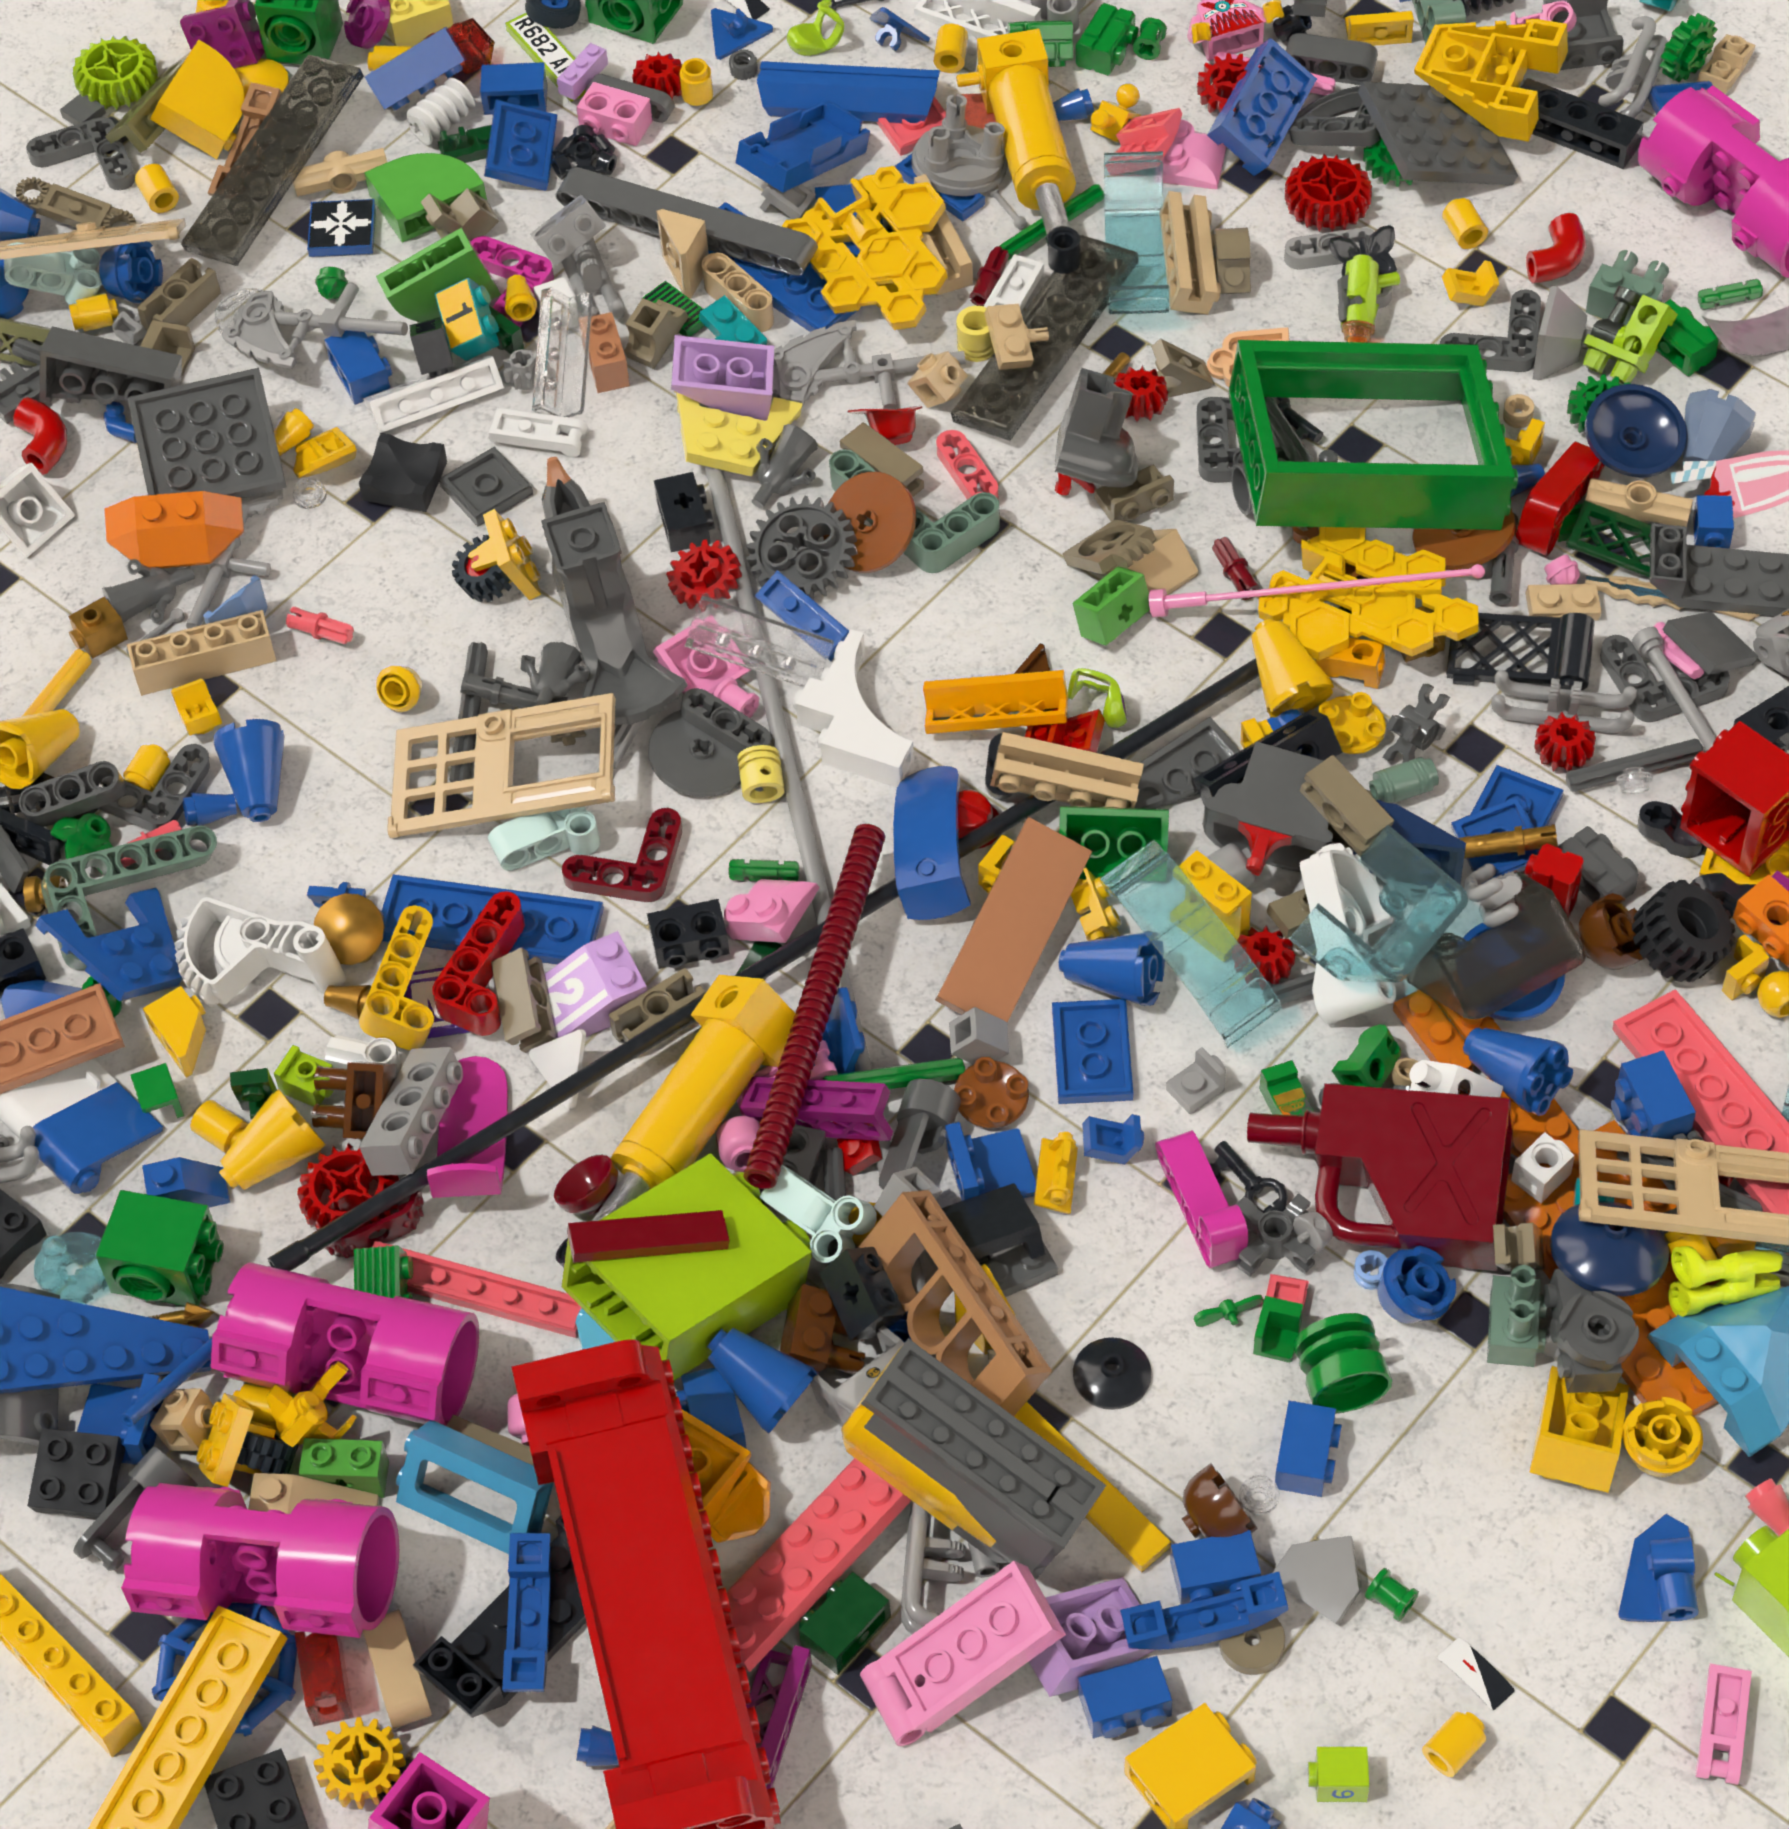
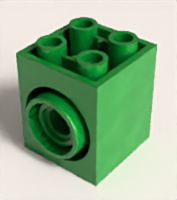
[254,0,343,67]
[585,0,683,44]
[95,1190,224,1306]

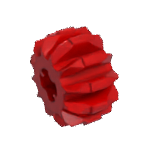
[632,51,682,99]
[1114,365,1168,422]
[1534,712,1596,772]
[1232,925,1296,989]

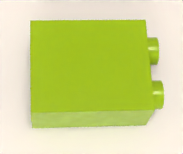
[561,1153,812,1381]

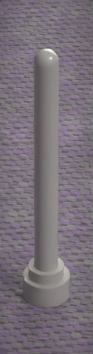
[1632,627,1716,751]

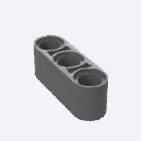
[1286,33,1378,85]
[19,761,126,827]

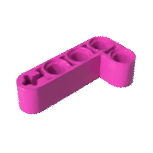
[1155,1130,1248,1268]

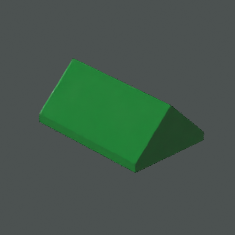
[1059,806,1169,882]

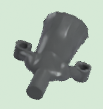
[752,424,818,509]
[102,559,195,623]
[520,642,589,706]

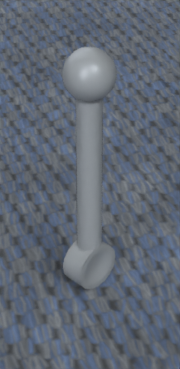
[986,186,1026,229]
[126,608,185,655]

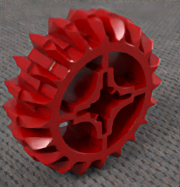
[1284,154,1372,232]
[297,1142,399,1233]

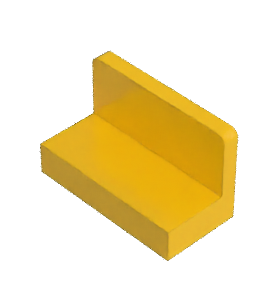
[1345,11,1414,46]

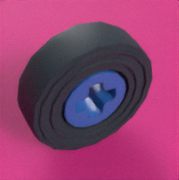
[525,0,581,29]

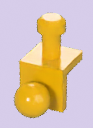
[1090,84,1141,143]

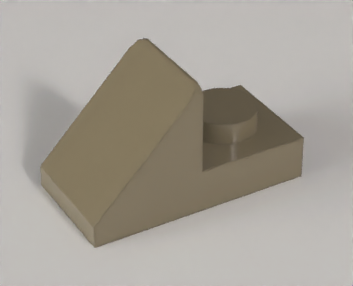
[1151,338,1214,398]

